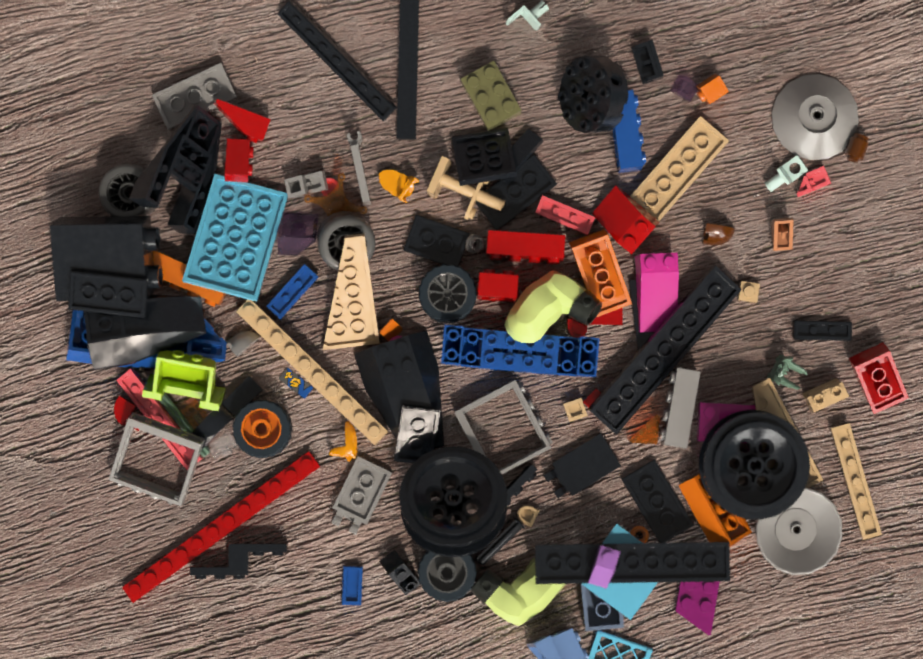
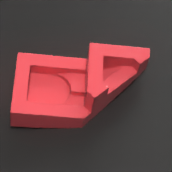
[797,166,832,197]

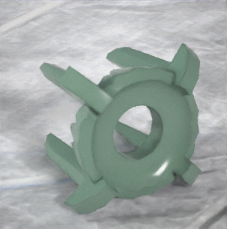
[767,355,808,390]

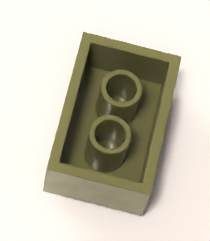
[460,61,522,131]

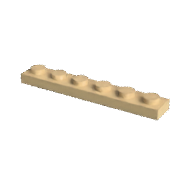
[830,423,882,540]

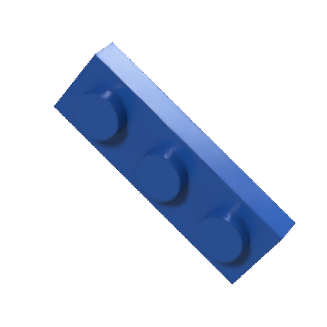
[266,264,319,320]

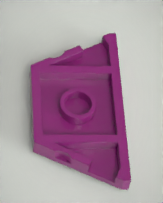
[675,581,720,636]

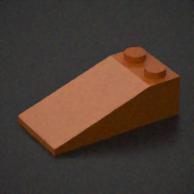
[568,229,632,317]

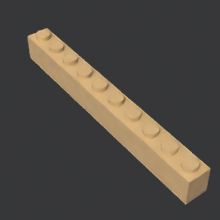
[236,300,388,446]

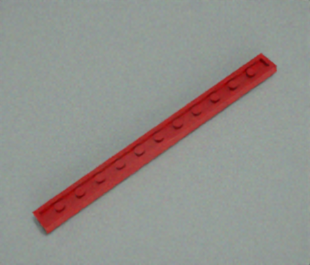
[122,451,321,603]

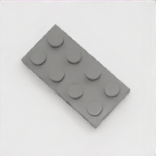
[152,63,237,130]

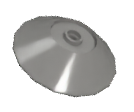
[772,74,859,160]
[756,487,842,575]

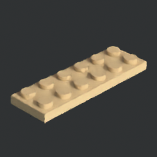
[630,116,729,221]

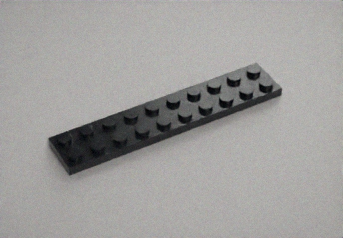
[588,264,741,435]
[535,542,730,584]

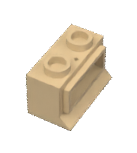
[802,378,849,413]

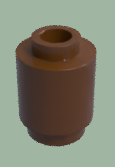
[845,133,869,163]

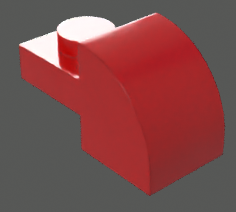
[114,396,139,431]

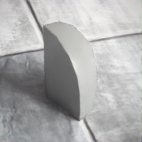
[227,331,261,357]

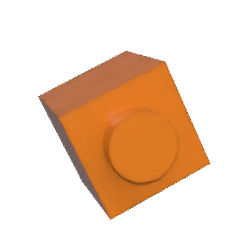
[696,74,729,104]

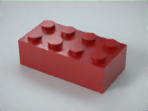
[486,230,565,265]

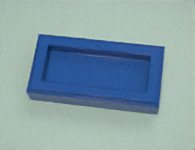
[342,566,363,605]

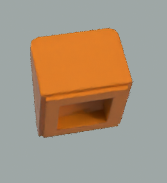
[379,319,402,342]

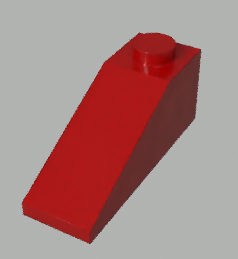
[213,99,271,144]

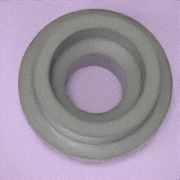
[466,234,484,253]

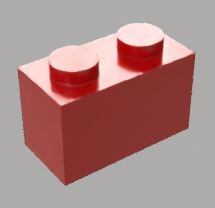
[225,138,254,182]

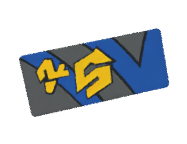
[279,368,313,399]

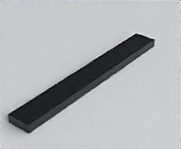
[277,0,397,122]
[397,0,419,140]

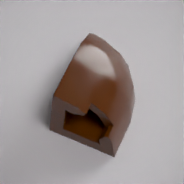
[702,223,735,245]

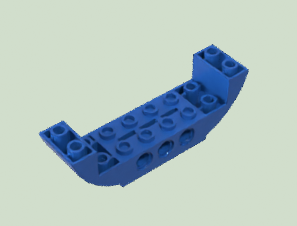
[441,325,600,377]

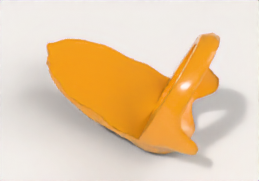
[379,170,419,203]
[329,421,357,462]

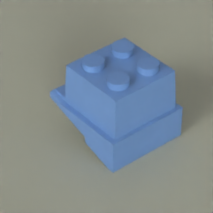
[527,628,589,659]

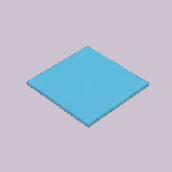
[582,524,658,620]

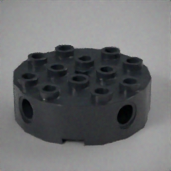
[558,55,628,133]

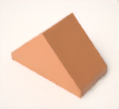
[771,218,794,251]

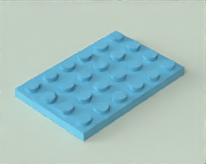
[182,174,288,302]

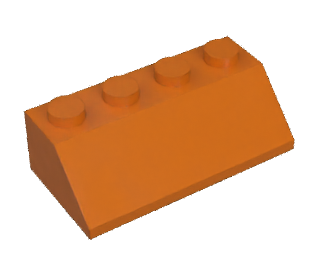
[678,474,752,546]

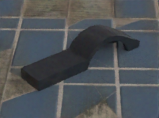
[191,376,263,451]

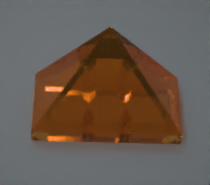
[628,414,660,444]

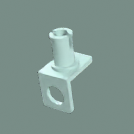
[506,0,549,31]
[765,156,808,192]

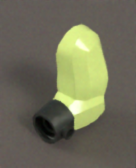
[505,270,602,343]
[470,557,566,626]

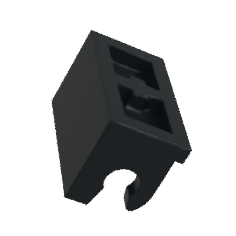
[631,40,664,85]

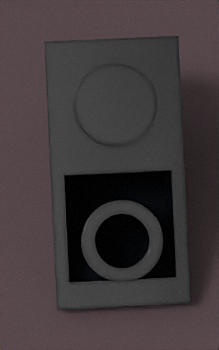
[379,550,421,595]

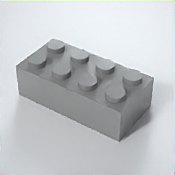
[659,368,700,449]

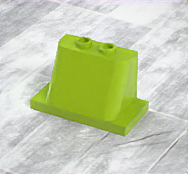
[142,351,226,411]

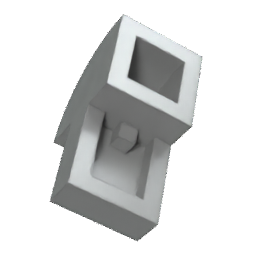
[284,171,329,198]

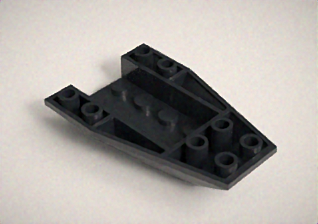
[84,294,206,371]

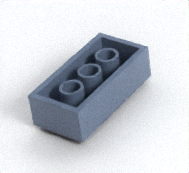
[580,584,624,631]

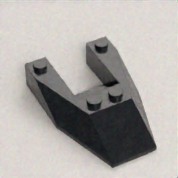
[130,105,222,234]

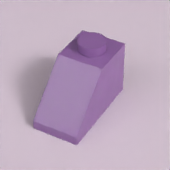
[588,545,620,589]

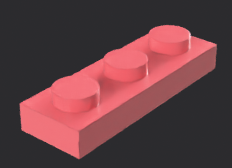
[535,195,595,235]

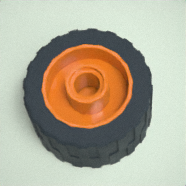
[232,400,293,458]

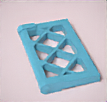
[589,630,653,659]

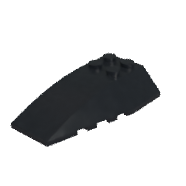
[354,330,444,449]

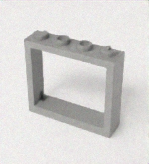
[454,380,553,474]
[109,412,205,506]

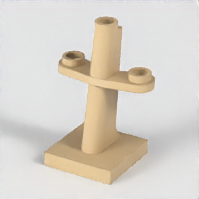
[427,156,505,220]

